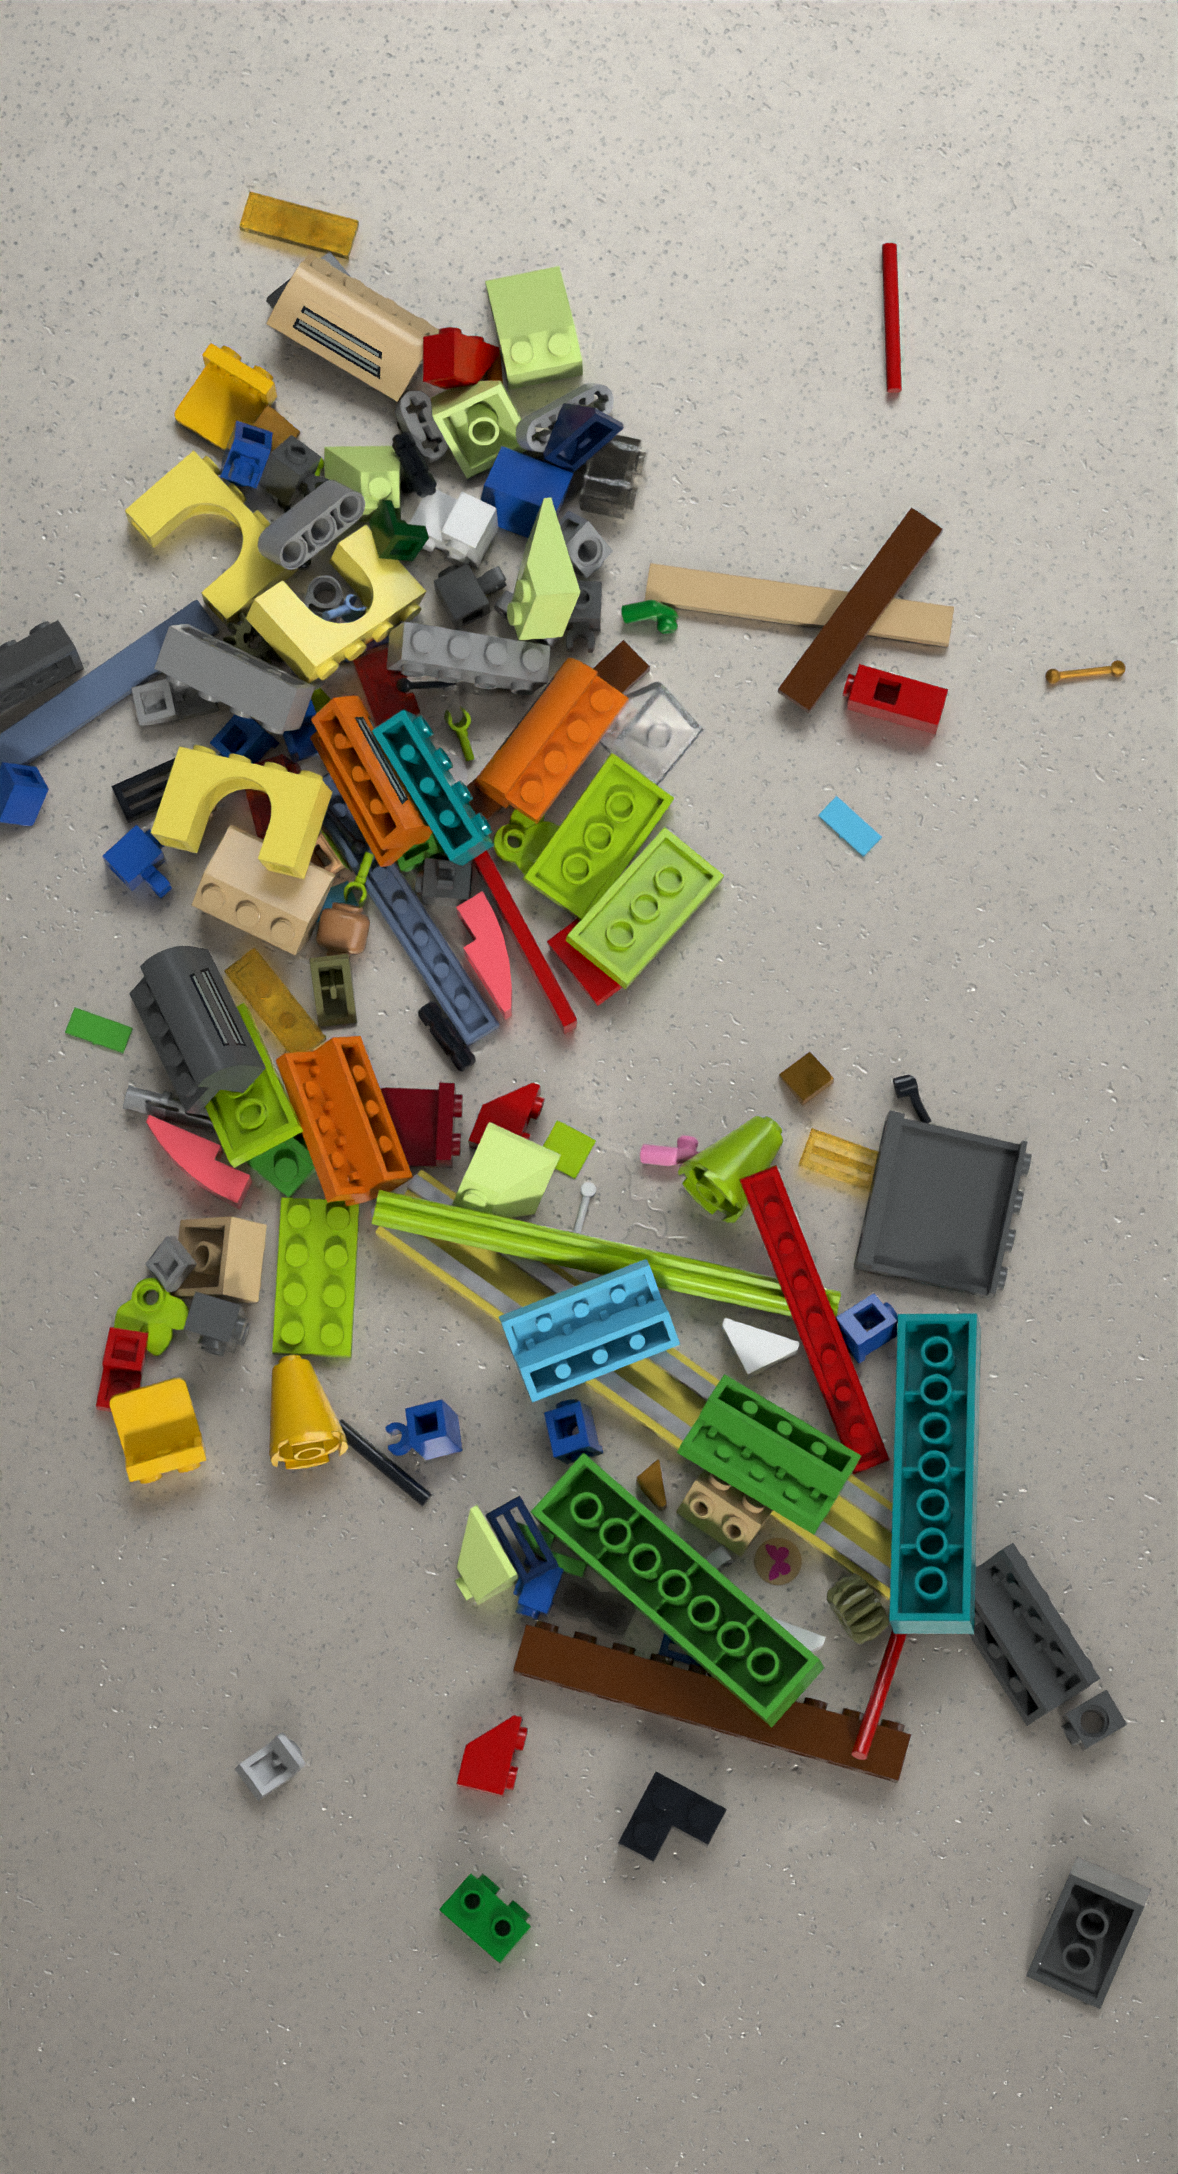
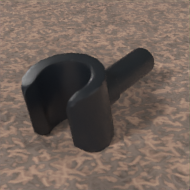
[893,1075,932,1123]

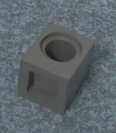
[1061,1690,1127,1751]

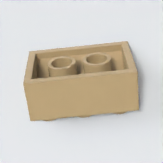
[191,825,336,956]

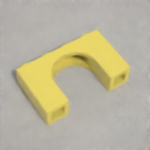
[125,450,298,627]
[246,525,426,684]
[151,745,332,879]

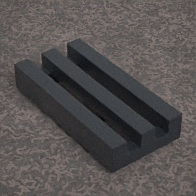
[111,758,175,823]

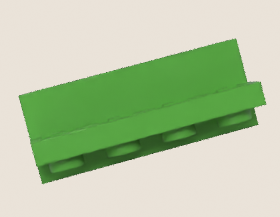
[677,1374,861,1535]

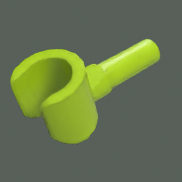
[444,706,475,762]
[343,852,374,907]

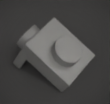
[235,1732,305,1801]

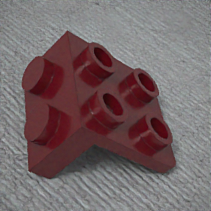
[380,1082,463,1168]

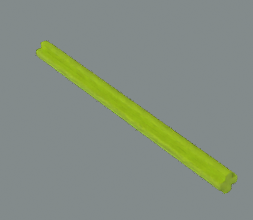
[371,1190,841,1317]

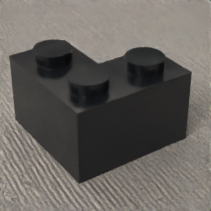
[618,1771,727,1864]

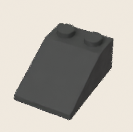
[1026,1856,1151,2009]

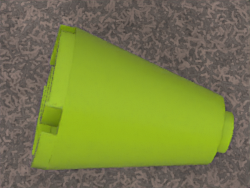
[678,1116,783,1223]

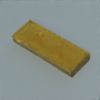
[239,192,359,260]
[224,947,327,1053]

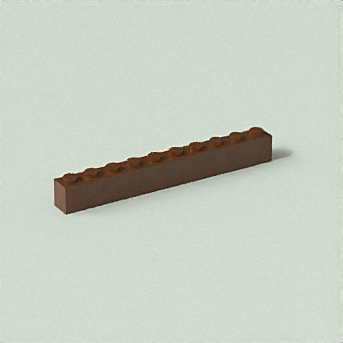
[513,1620,911,1783]

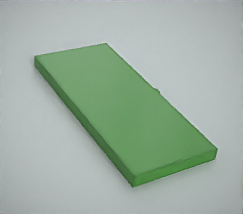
[65,1007,133,1053]

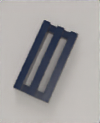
[485,1495,559,1585]

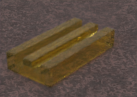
[798,1128,878,1192]

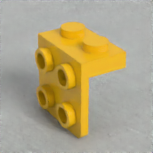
[174,343,277,451]
[110,1377,207,1484]

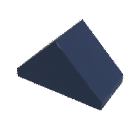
[543,403,624,473]

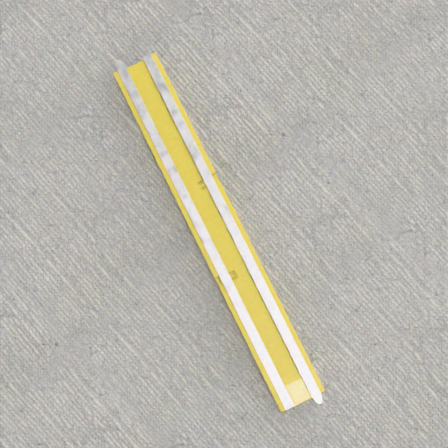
[371,1169,893,1600]

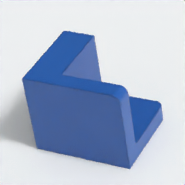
[282,700,319,764]
[0,762,49,826]

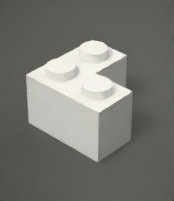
[409,489,498,569]

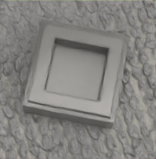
[146,1236,197,1292]

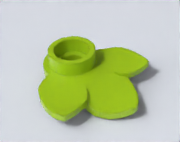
[493,809,559,874]
[114,1278,189,1356]

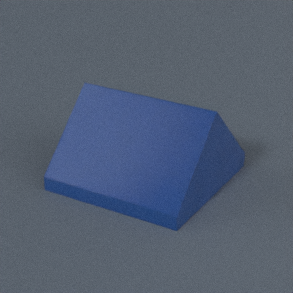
[480,446,574,538]

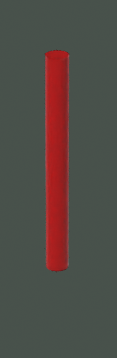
[882,243,902,393]
[851,1629,907,1760]

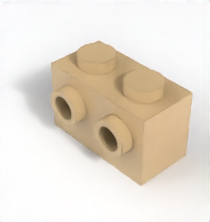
[676,1469,773,1557]

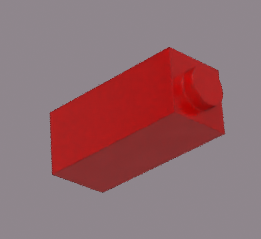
[842,664,948,735]

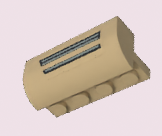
[266,253,439,402]

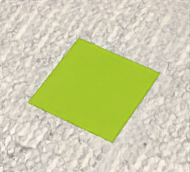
[543,1120,596,1179]

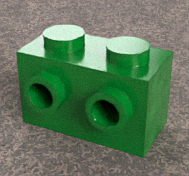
[439,1873,532,1964]

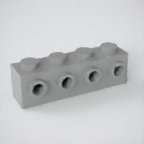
[387,621,551,695]
[154,624,315,734]

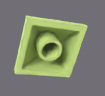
[431,380,533,479]
[324,446,401,522]
[452,1122,561,1218]
[455,1505,518,1605]

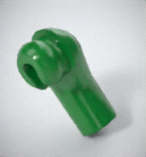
[621,599,679,634]

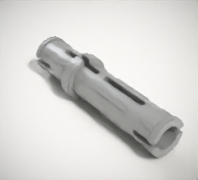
[123,1085,216,1133]

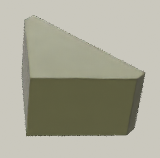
[309,954,357,1027]

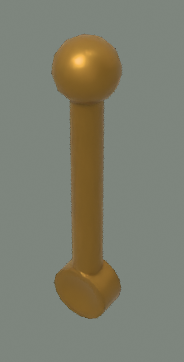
[1045,660,1126,684]

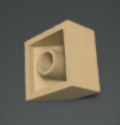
[172,1216,267,1303]

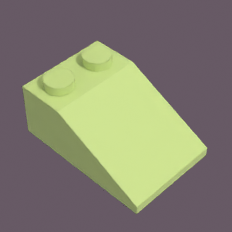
[485,266,583,390]
[507,497,580,640]

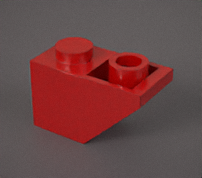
[423,327,499,390]
[468,1082,545,1150]
[456,1715,528,1797]

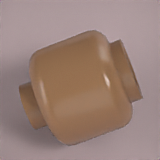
[316,902,370,958]

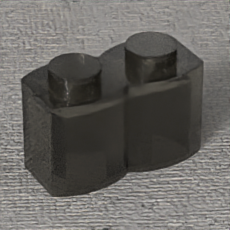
[579,435,647,519]
[552,1575,636,1639]

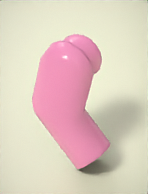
[640,1136,699,1166]

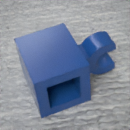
[220,421,273,489]
[102,825,172,899]
[385,1399,463,1460]

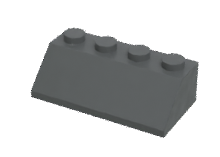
[0,620,84,715]

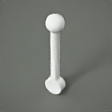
[573,1182,596,1234]

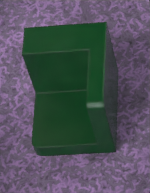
[369,500,429,561]

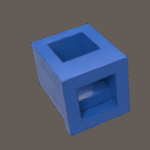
[210,714,280,764]
[835,1293,898,1364]
[544,1399,603,1465]
[513,1557,564,1620]

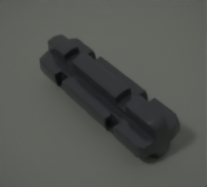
[392,432,437,498]
[418,1001,476,1072]

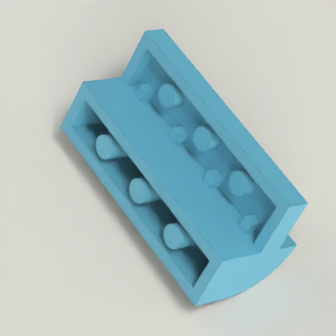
[498,1259,680,1403]

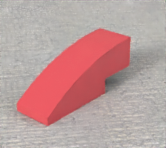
[456,891,513,1020]
[146,1115,253,1210]

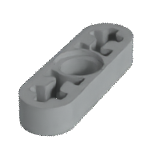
[516,383,614,452]

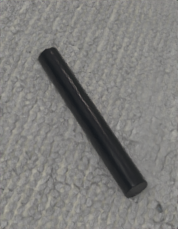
[339,1419,433,1507]

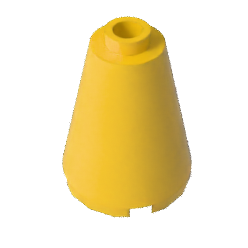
[269,1355,348,1469]

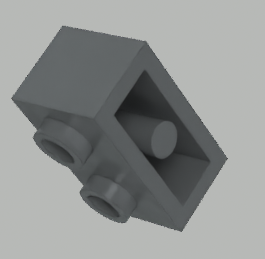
[184,1291,250,1357]

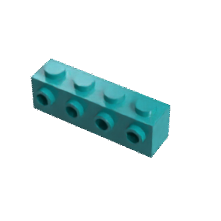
[372,709,494,866]

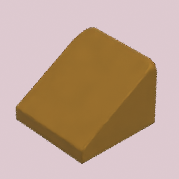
[252,405,300,455]
[779,1052,834,1106]
[636,1459,667,1511]

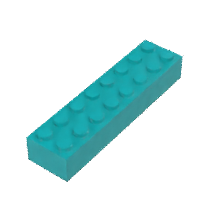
[889,1313,981,1634]

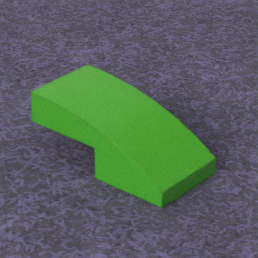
[517,1522,587,1581]

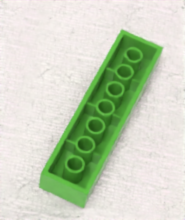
[531,1453,825,1728]

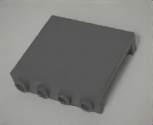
[853,1110,1032,1299]

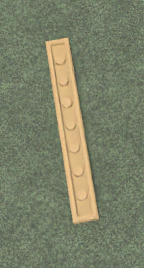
[644,563,954,647]

